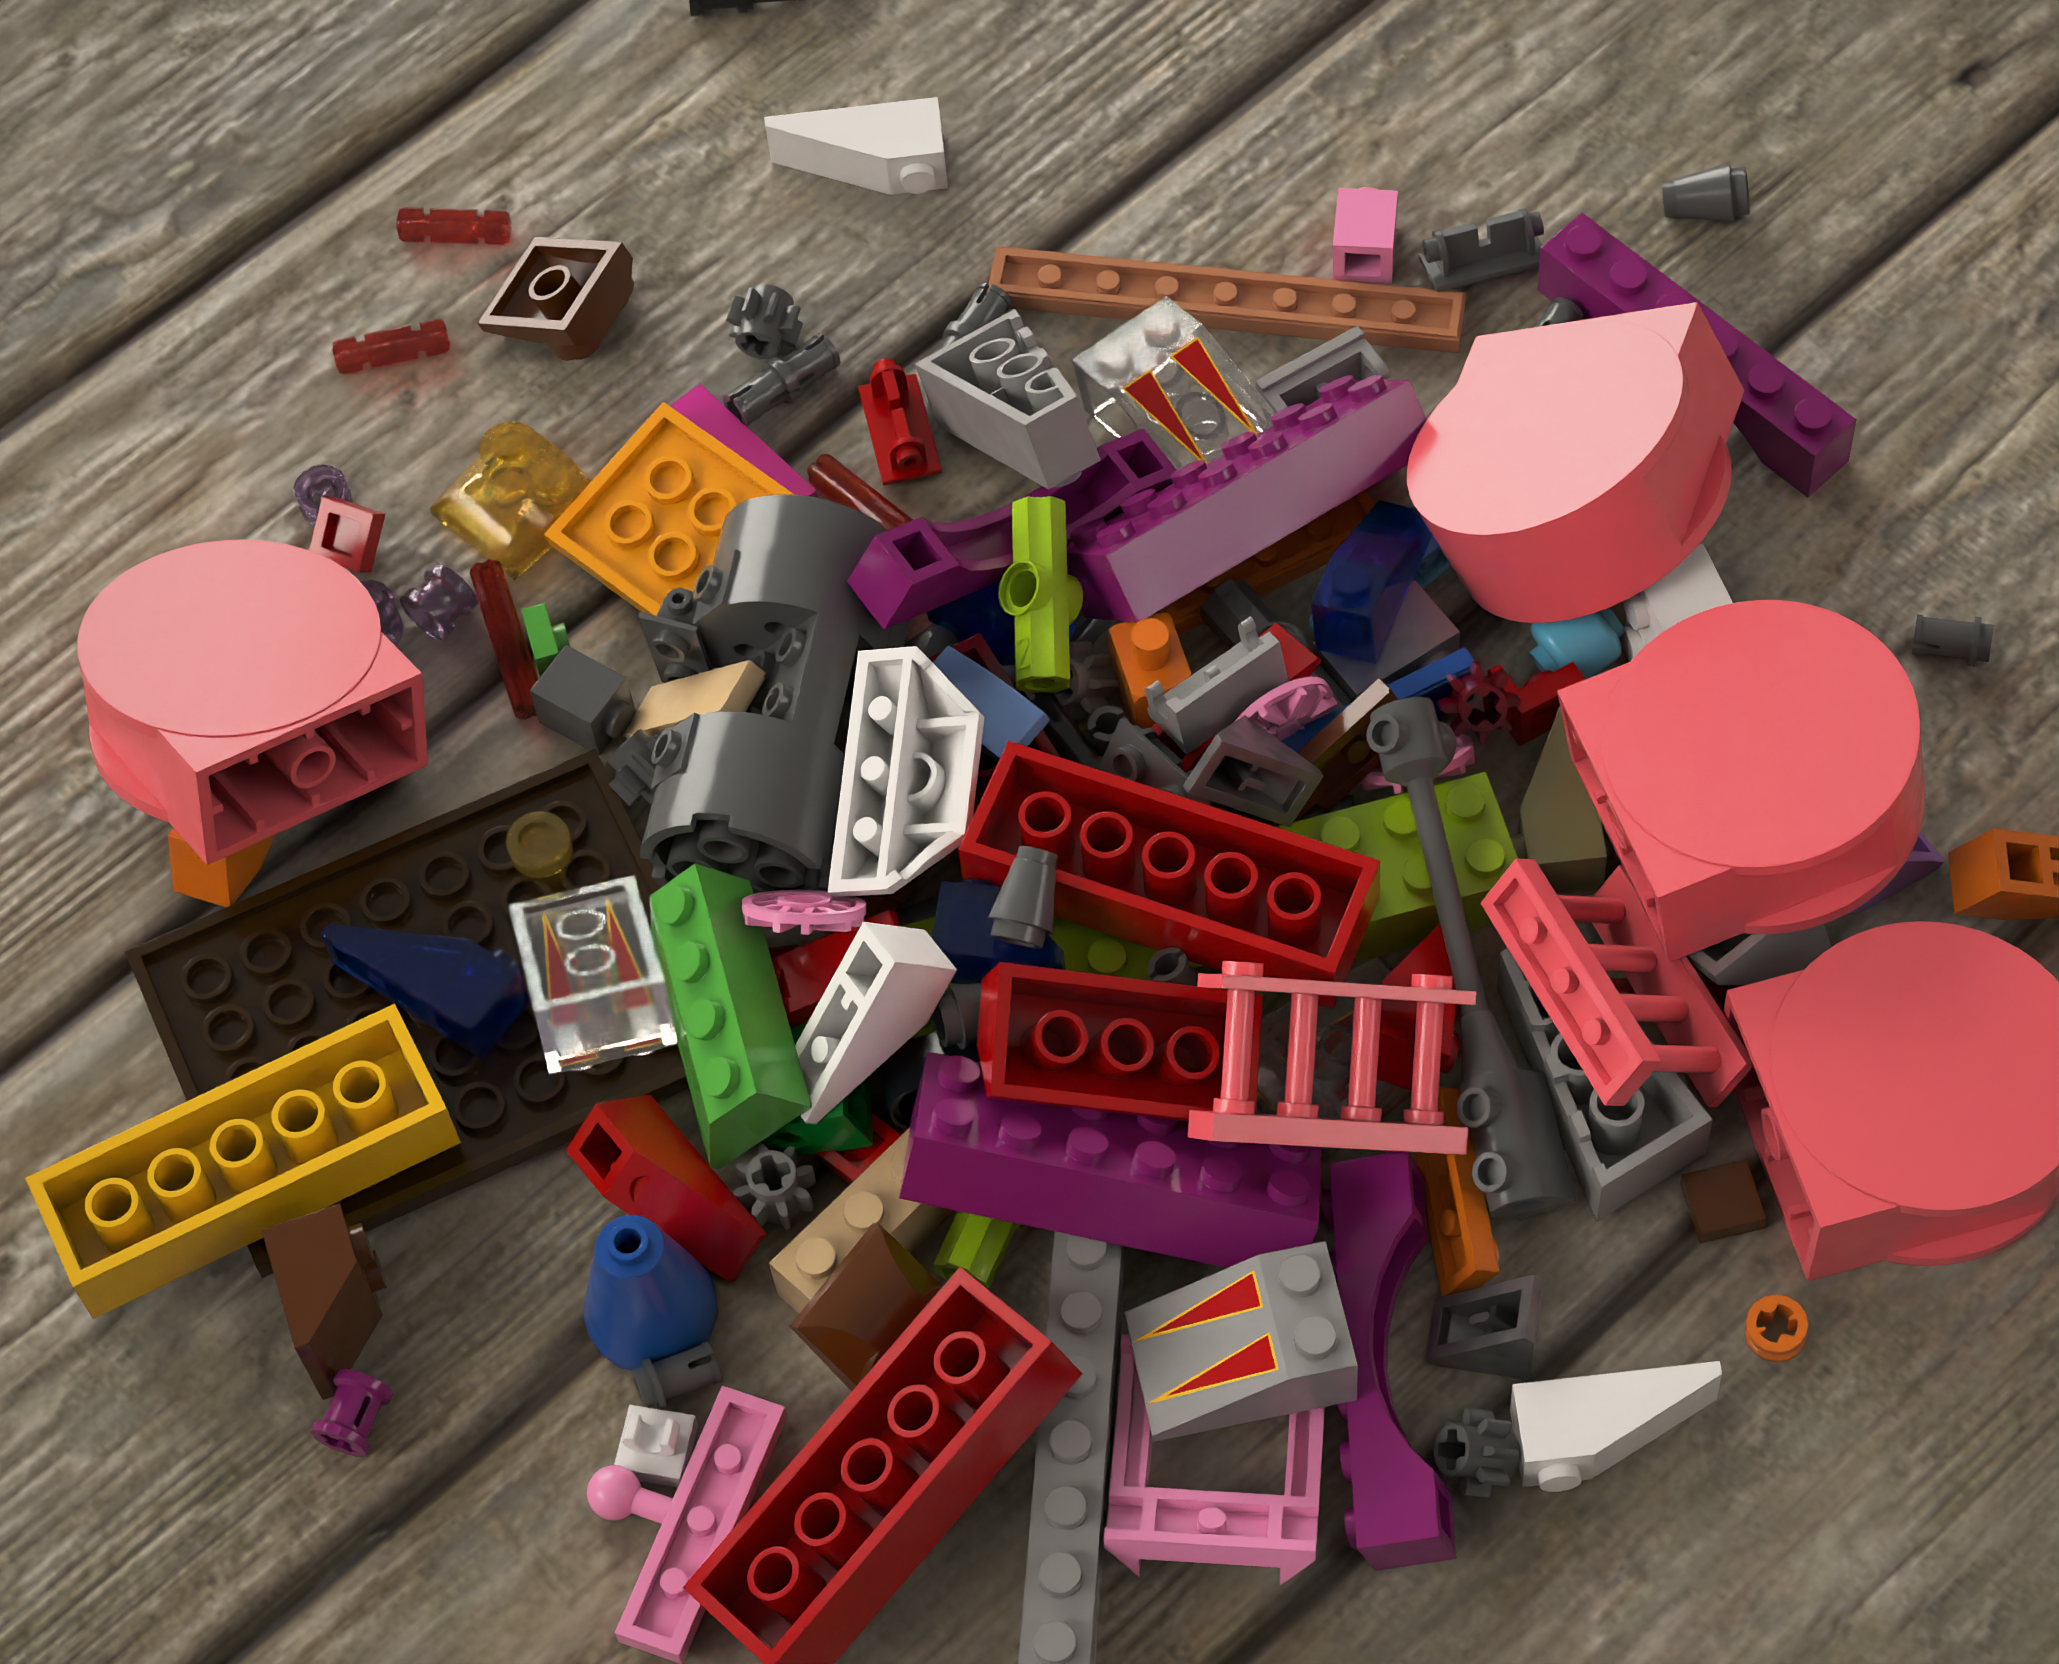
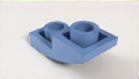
[933,646,1050,762]

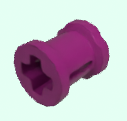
[310,1369,393,1457]

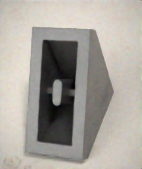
[1183,715,1324,827]
[1425,1275,1543,1380]

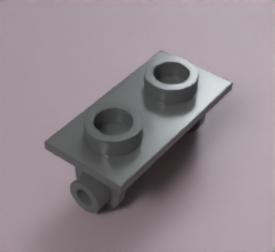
[1419,208,1544,292]
[638,588,714,683]
[1098,718,1228,811]

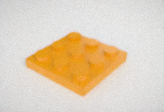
[544,402,795,616]

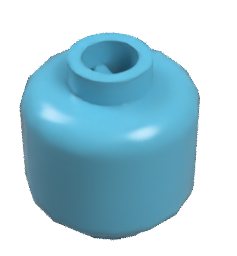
[1528,608,1624,679]

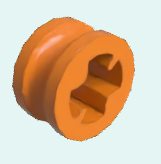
[1745,1294,1808,1362]

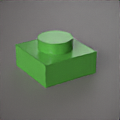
[521,603,570,677]

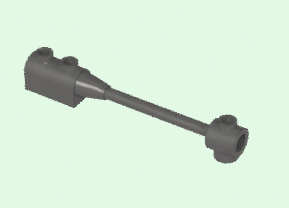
[1367,697,1576,1221]

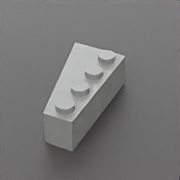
[915,309,1100,490]
[1497,948,1713,1221]

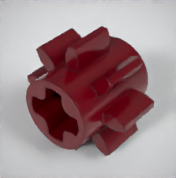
[1437,661,1521,745]

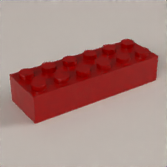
[958,741,1380,1009]
[682,1267,1083,1664]

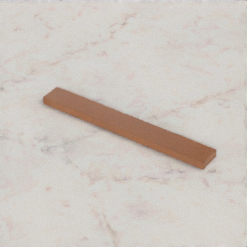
[987,246,1467,353]

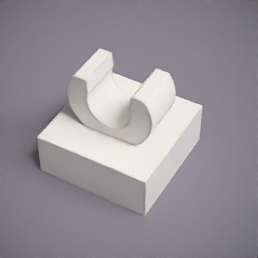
[614,1405,699,1488]

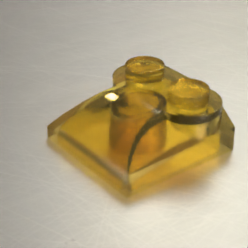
[430,421,590,581]

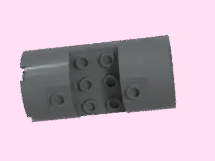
[640,494,910,894]

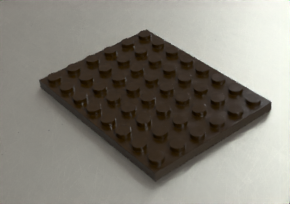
[124,749,689,1278]

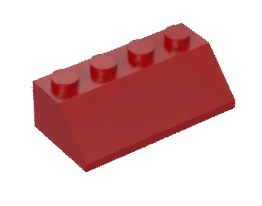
[977,962,1263,1122]

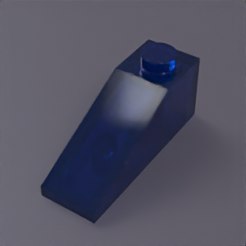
[1311,500,1433,664]
[320,924,531,1059]

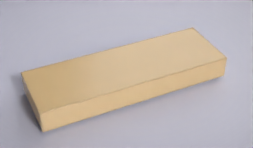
[623,660,766,739]

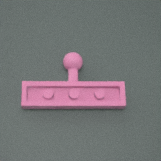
[587,1386,788,1664]

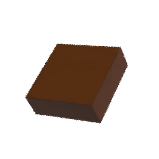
[1680,1159,1767,1243]

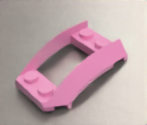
[1104,1296,1325,1585]

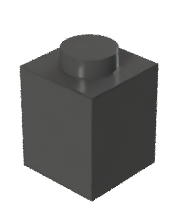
[530,645,635,755]

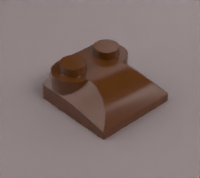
[477,237,634,361]
[789,1223,943,1392]

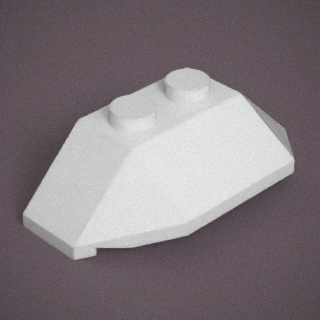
[828,646,985,897]

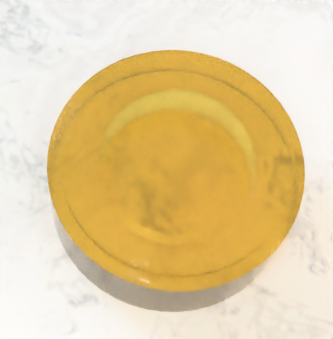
[506,811,573,878]

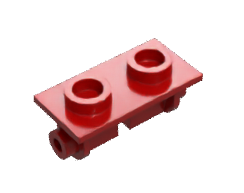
[858,358,942,486]

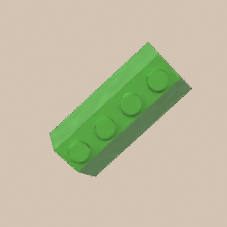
[650,863,812,1170]

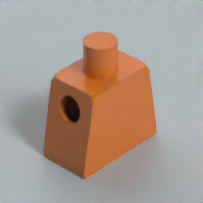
[1108,612,1192,729]

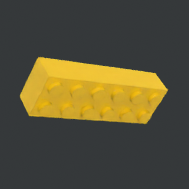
[25,1003,461,1319]

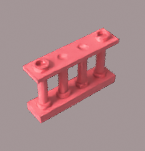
[1480,858,1754,1107]
[1188,961,1476,1155]

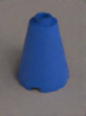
[583,1215,718,1370]

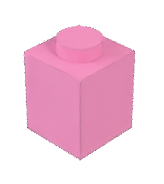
[1333,187,1398,284]

